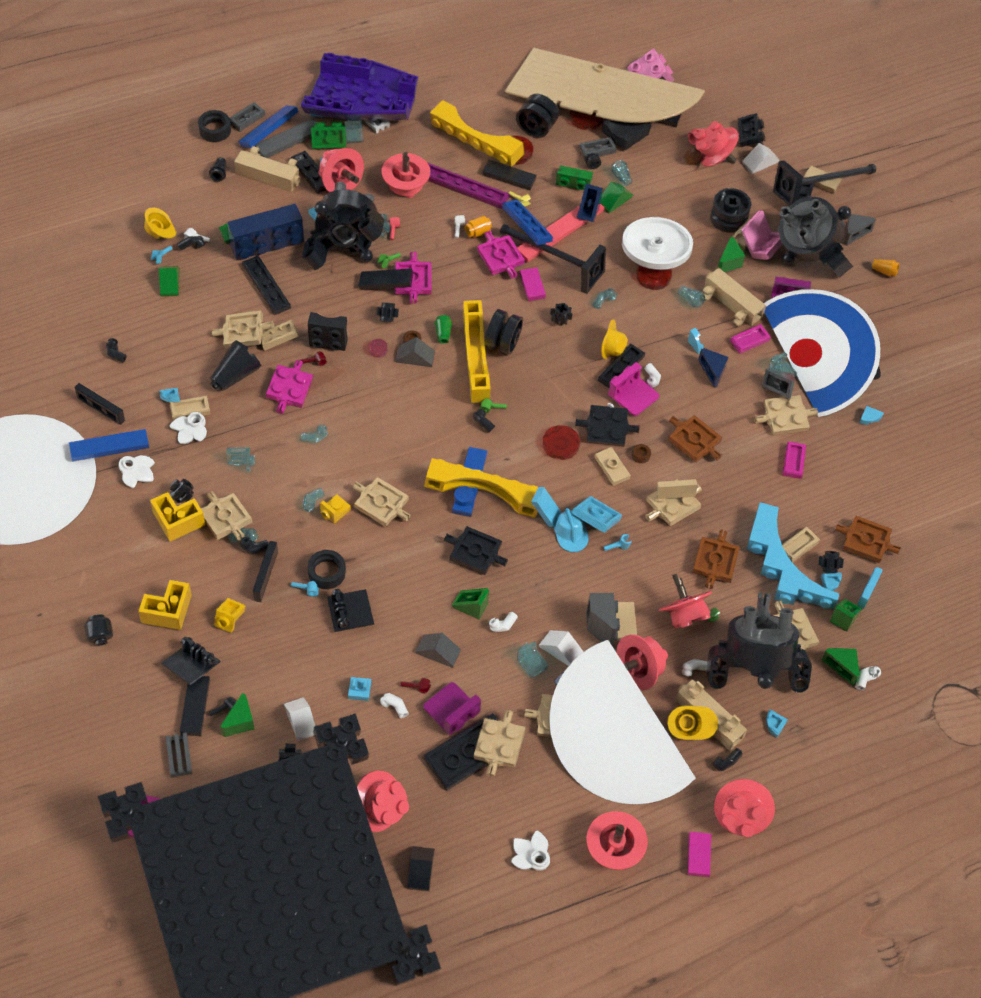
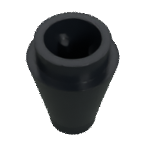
[209,157,226,182]

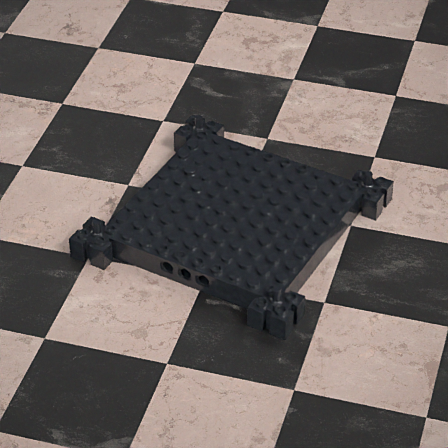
[98,713,441,998]

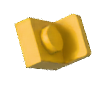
[320,494,351,524]
[214,598,246,633]

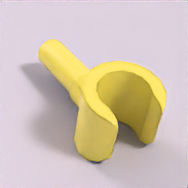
[509,191,531,207]

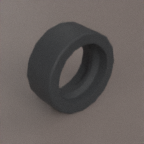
[198,110,231,142]
[308,550,346,589]

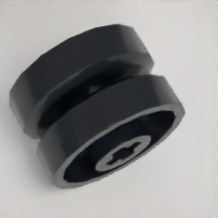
[516,94,559,138]
[710,188,752,233]
[484,309,523,355]

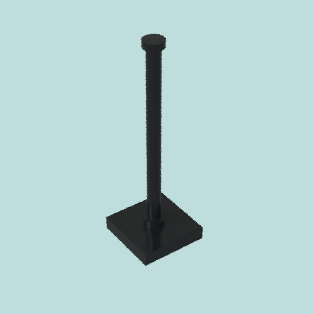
[773,160,876,206]
[500,224,606,294]

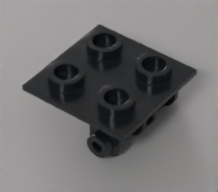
[327,589,374,632]
[161,637,221,685]

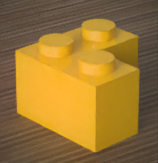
[150,492,205,542]
[138,580,192,630]

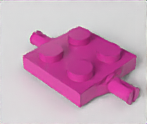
[477,231,525,279]
[395,252,431,304]
[266,360,313,414]

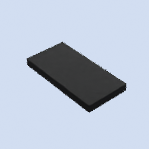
[423,713,499,791]

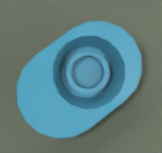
[554,508,588,552]

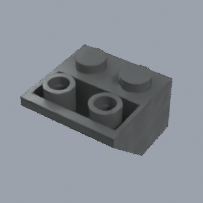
[586,593,620,647]

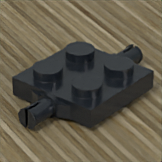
[575,405,640,447]
[444,526,508,575]

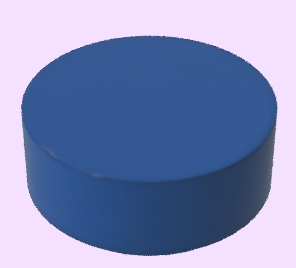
[454,486,474,506]

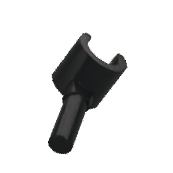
[209,697,236,716]

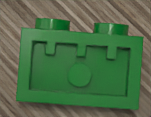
[311,122,346,149]
[555,165,593,190]

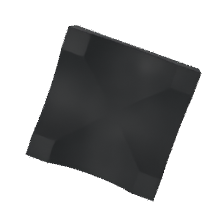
[602,119,651,151]
[307,312,348,351]

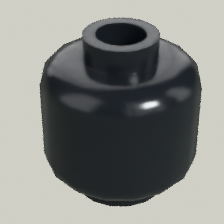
[84,614,113,646]

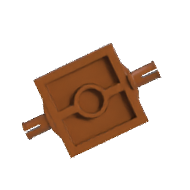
[668,415,722,463]
[835,515,901,563]
[692,529,740,589]

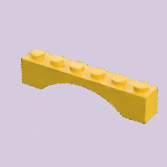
[430,100,524,167]
[463,300,491,403]
[424,458,538,518]

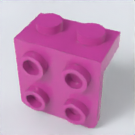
[608,362,659,417]

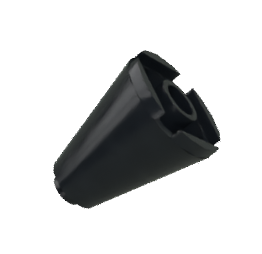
[210,340,261,391]

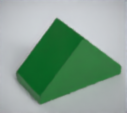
[601,182,633,213]
[718,237,745,272]
[159,266,180,296]
[452,588,489,619]
[830,598,862,632]
[822,648,860,686]
[220,693,254,737]

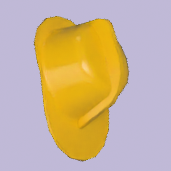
[144,207,176,239]
[601,319,628,359]
[667,706,718,740]

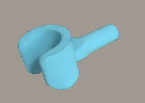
[151,246,173,264]
[604,534,632,551]
[291,581,319,597]

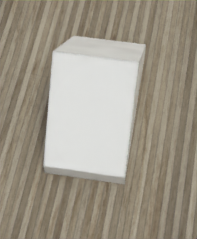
[742,143,779,174]
[539,630,583,666]
[284,697,315,741]

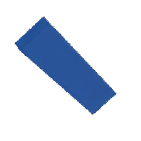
[239,105,299,148]
[502,199,553,245]
[69,429,149,462]
[452,447,488,517]

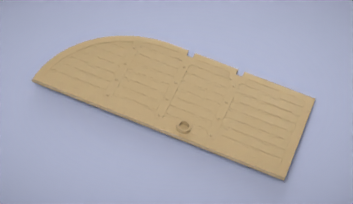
[505,48,705,123]

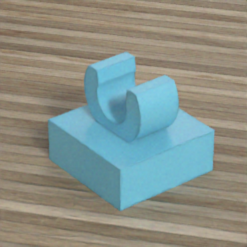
[348,677,372,701]

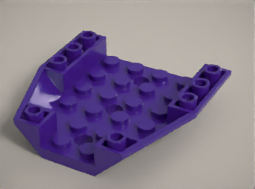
[301,53,418,121]

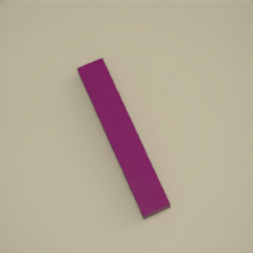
[427,162,510,209]

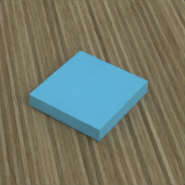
[572,496,622,533]

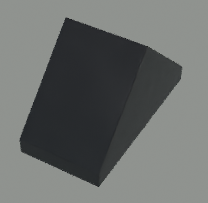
[408,846,435,892]

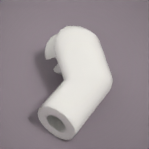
[644,363,661,388]
[489,612,518,632]
[682,659,707,676]
[855,666,881,691]
[380,693,409,718]

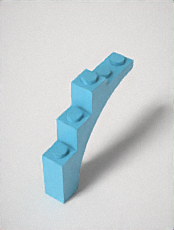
[746,502,839,610]

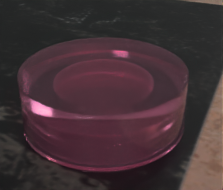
[369,339,388,357]

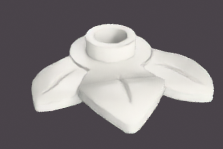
[170,412,207,444]
[118,455,155,488]
[511,831,550,871]

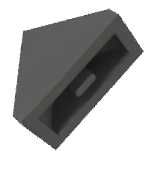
[844,214,876,246]
[396,337,435,367]
[762,369,795,399]
[415,633,461,668]

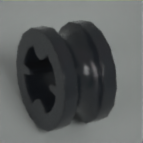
[585,153,601,169]

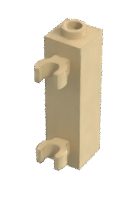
[234,146,301,192]
[701,268,766,326]
[676,679,747,751]

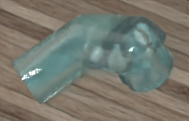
[592,288,617,309]
[301,425,328,443]
[302,488,325,512]
[228,528,258,544]

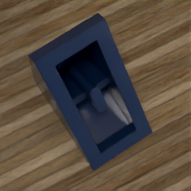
[577,184,603,222]
[698,348,728,388]

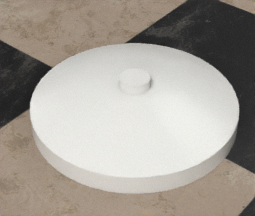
[622,217,693,269]

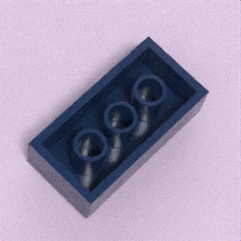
[227,203,304,261]

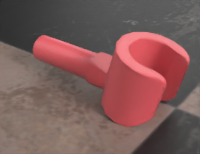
[389,217,400,240]

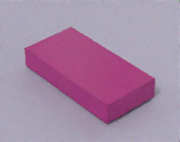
[520,267,546,301]
[730,324,771,354]
[783,441,806,479]
[687,832,711,877]

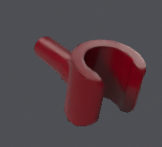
[301,351,327,366]
[401,678,431,694]

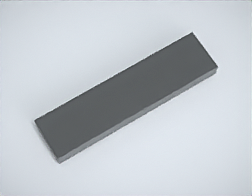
[255,118,317,158]

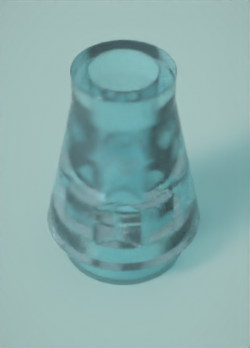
[611,160,632,186]
[678,285,705,308]

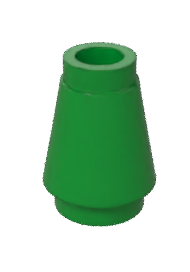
[434,315,452,344]

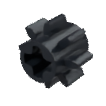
[376,302,399,322]
[550,303,573,325]
[169,479,194,503]
[818,551,844,573]
[279,743,301,761]

